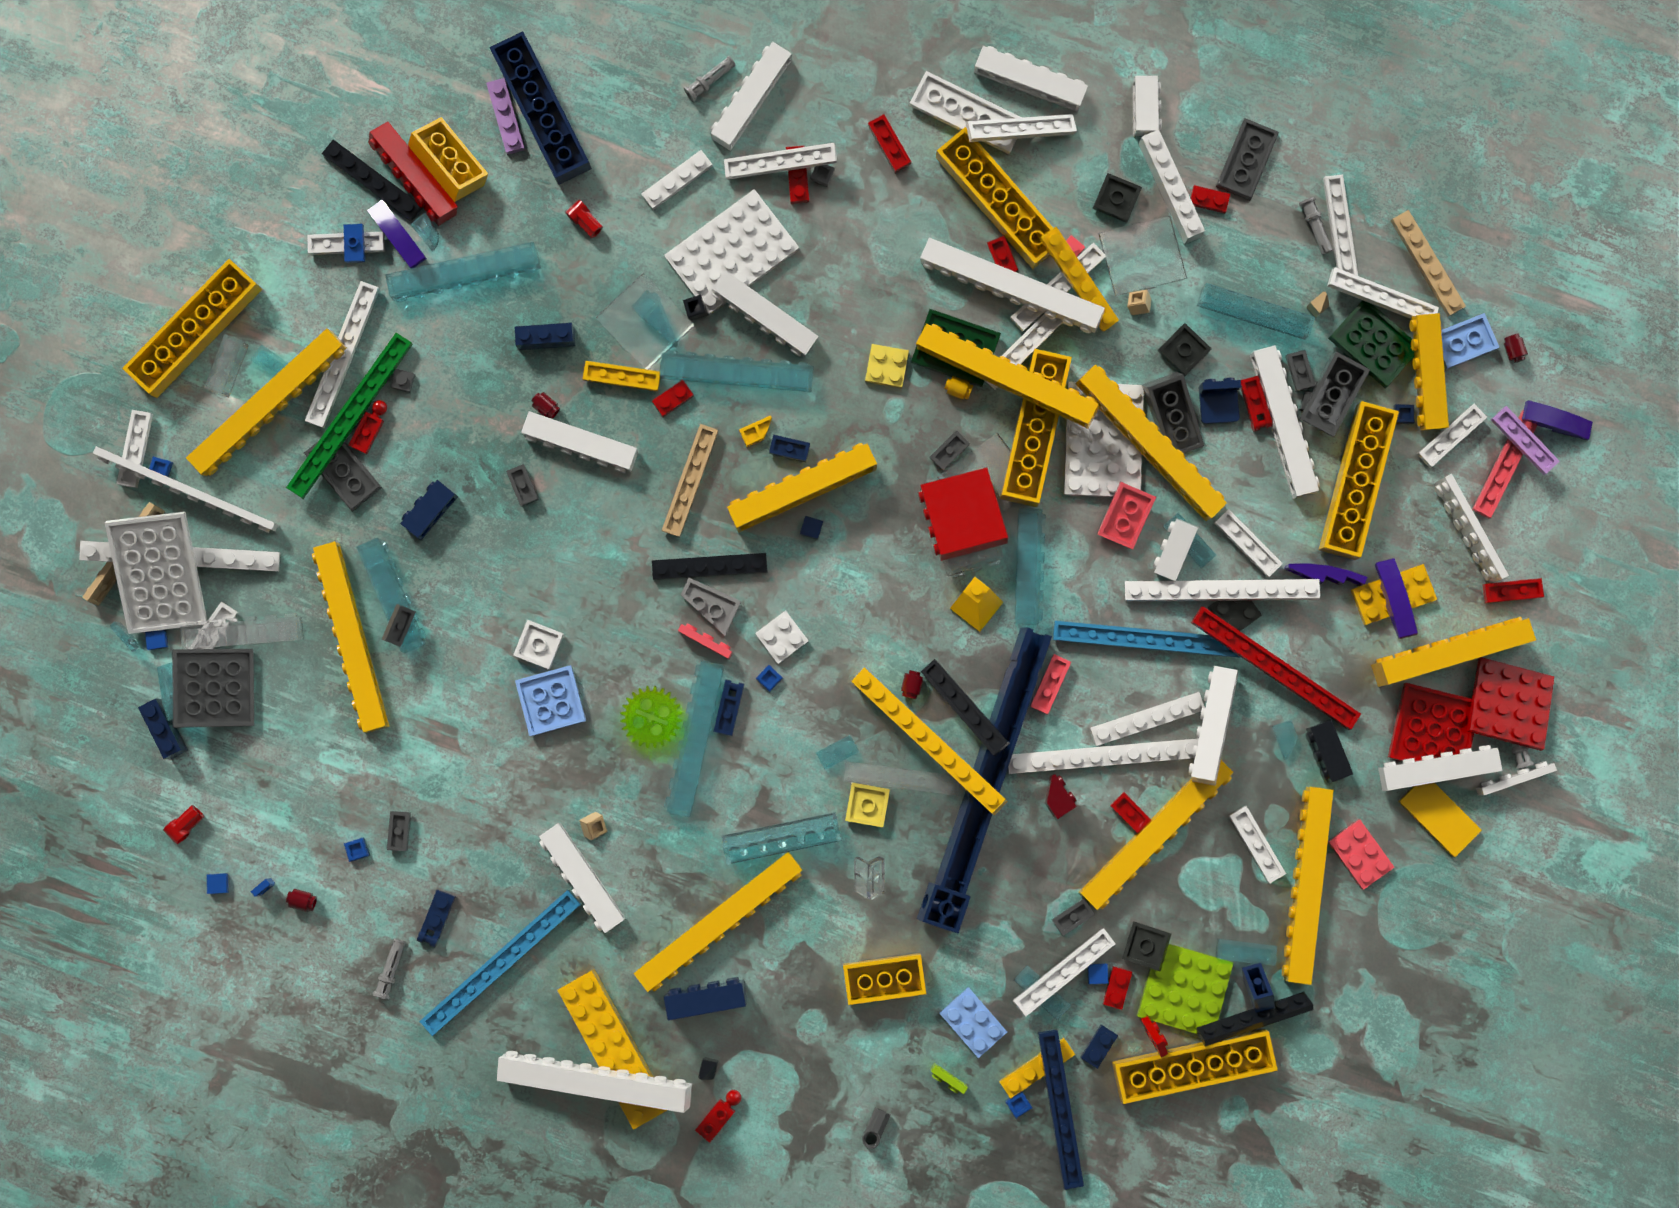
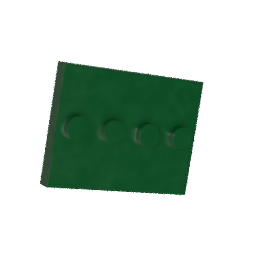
[1328,300,1414,388]
[911,309,1001,387]

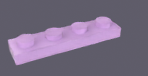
[486,78,525,155]
[1491,406,1560,475]

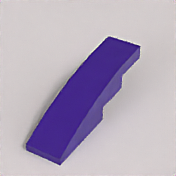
[367,200,427,270]
[1522,400,1593,441]
[1375,558,1418,639]
[1284,563,1368,586]

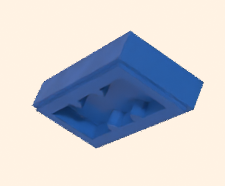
[343,224,365,263]

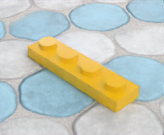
[583,361,661,392]
[999,1037,1075,1099]

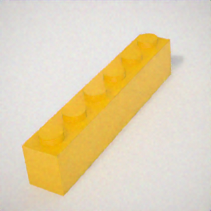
[1409,313,1449,431]

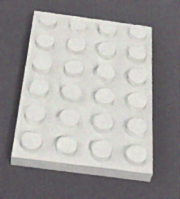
[664,189,800,316]
[1064,382,1144,497]
[105,512,207,634]

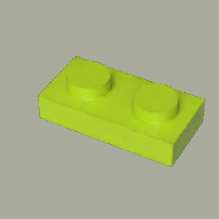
[930,1063,968,1094]

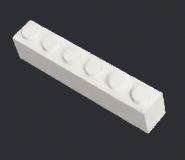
[710,41,792,151]
[974,46,1088,112]
[1139,130,1205,244]
[712,270,818,357]
[521,411,639,474]
[1189,666,1238,786]
[1378,745,1503,791]
[539,823,626,933]

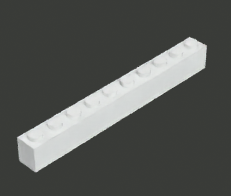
[920,238,1105,333]
[497,1051,692,1113]

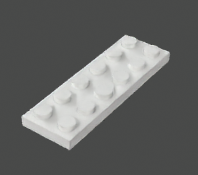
[909,71,1022,155]
[1434,474,1509,583]

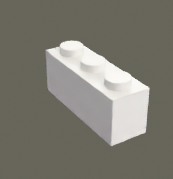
[1133,76,1162,136]
[1152,518,1199,581]

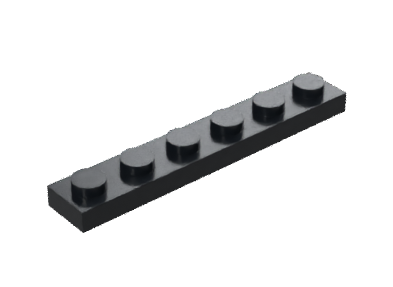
[321,139,423,222]
[652,553,768,580]
[921,659,1010,757]
[1196,992,1313,1046]

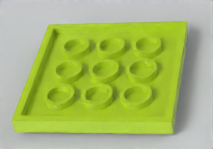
[1137,944,1233,1034]

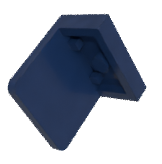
[1198,377,1241,424]

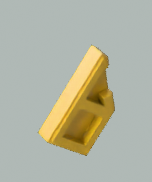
[739,415,772,448]

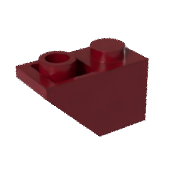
[1045,774,1077,819]

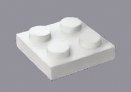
[755,610,809,664]
[513,620,564,670]

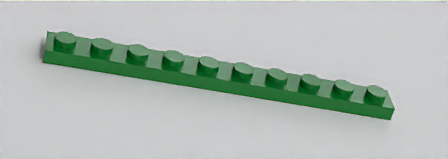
[286,333,413,499]

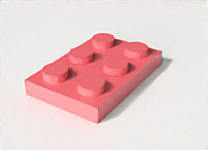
[1097,481,1156,549]
[1328,819,1395,890]

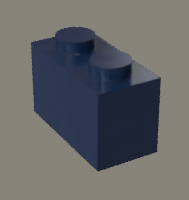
[1242,963,1275,1013]

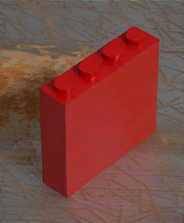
[918,467,1008,561]

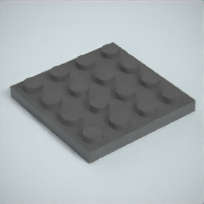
[172,649,254,728]

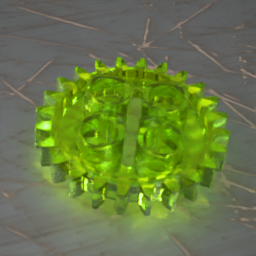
[620,686,683,748]

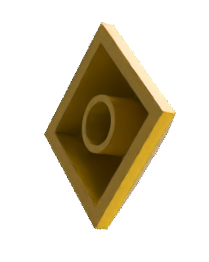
[950,577,1003,632]

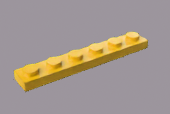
[1040,226,1119,331]

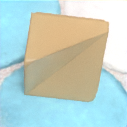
[1127,290,1151,315]
[1307,291,1329,318]
[579,812,607,840]

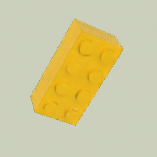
[408,117,488,202]
[843,953,926,1005]

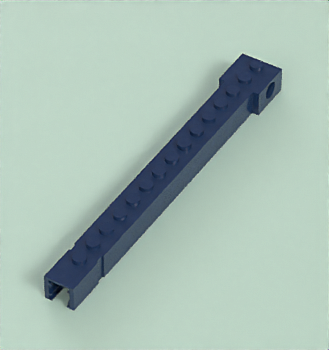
[917,627,1052,934]

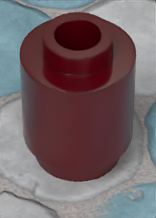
[1504,333,1528,363]
[531,392,560,419]
[901,670,923,699]
[286,888,317,912]

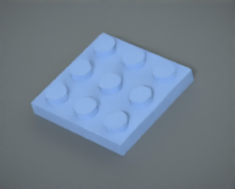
[515,665,586,737]

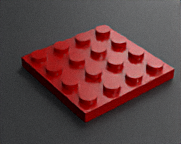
[1467,657,1555,751]
[1388,682,1474,761]

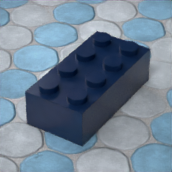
[664,977,748,1021]

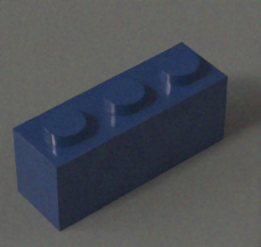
[515,322,576,350]
[400,480,458,540]
[138,698,188,760]

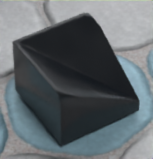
[683,294,708,321]
[698,1057,718,1080]

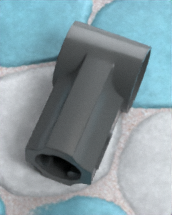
[862,1107,891,1149]

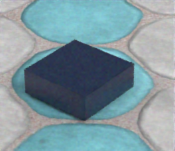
[1394,404,1415,424]
[800,516,824,540]

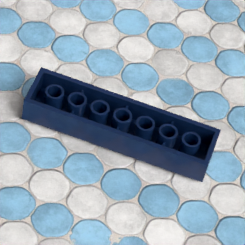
[489,31,592,185]

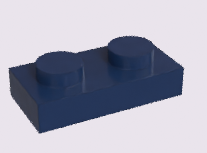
[769,434,810,462]
[1080,1024,1118,1069]

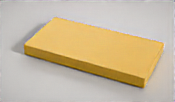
[1398,783,1482,857]

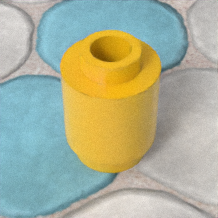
[944,376,973,400]

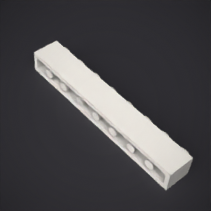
[1250,345,1320,499]

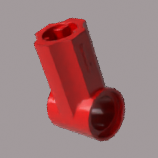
[565,200,603,239]
[163,805,204,845]

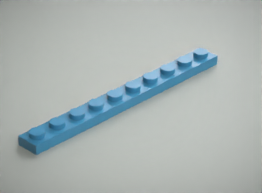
[1053,621,1242,658]
[419,890,581,1036]

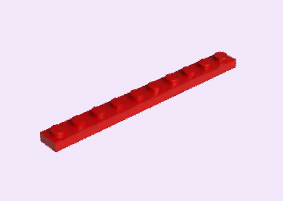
[1191,606,1361,730]

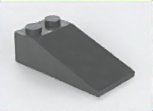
[1300,351,1370,437]
[1142,372,1204,454]

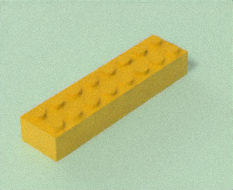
[935,127,1053,269]
[122,259,263,398]
[1000,349,1072,507]
[1318,401,1399,560]
[727,443,877,533]
[1371,616,1536,687]
[557,969,667,1130]
[1112,1029,1278,1104]

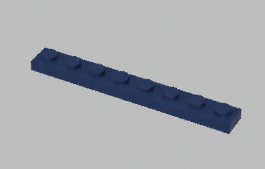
[1038,1029,1084,1190]

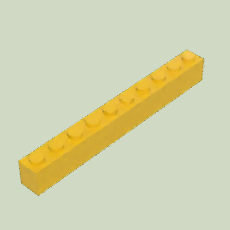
[916,323,1099,429]
[186,328,347,476]
[1075,364,1227,521]
[312,541,390,733]
[851,667,1008,816]
[1078,760,1233,910]
[1282,787,1334,985]
[633,851,803,992]

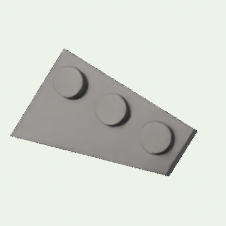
[681,578,741,636]

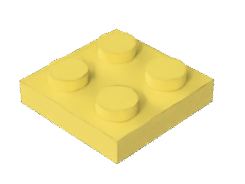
[865,344,909,388]
[845,783,890,827]

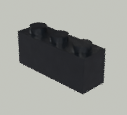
[1305,720,1353,783]

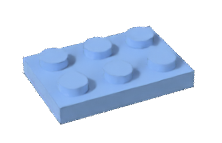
[1441,313,1500,370]
[939,987,1007,1058]

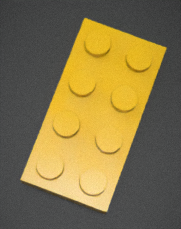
[1351,564,1437,625]

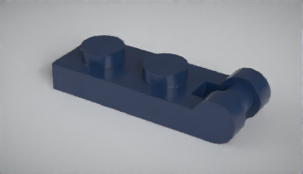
[713,679,745,736]
[417,890,456,948]

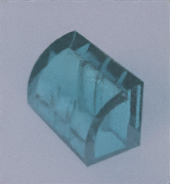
[410,213,439,252]

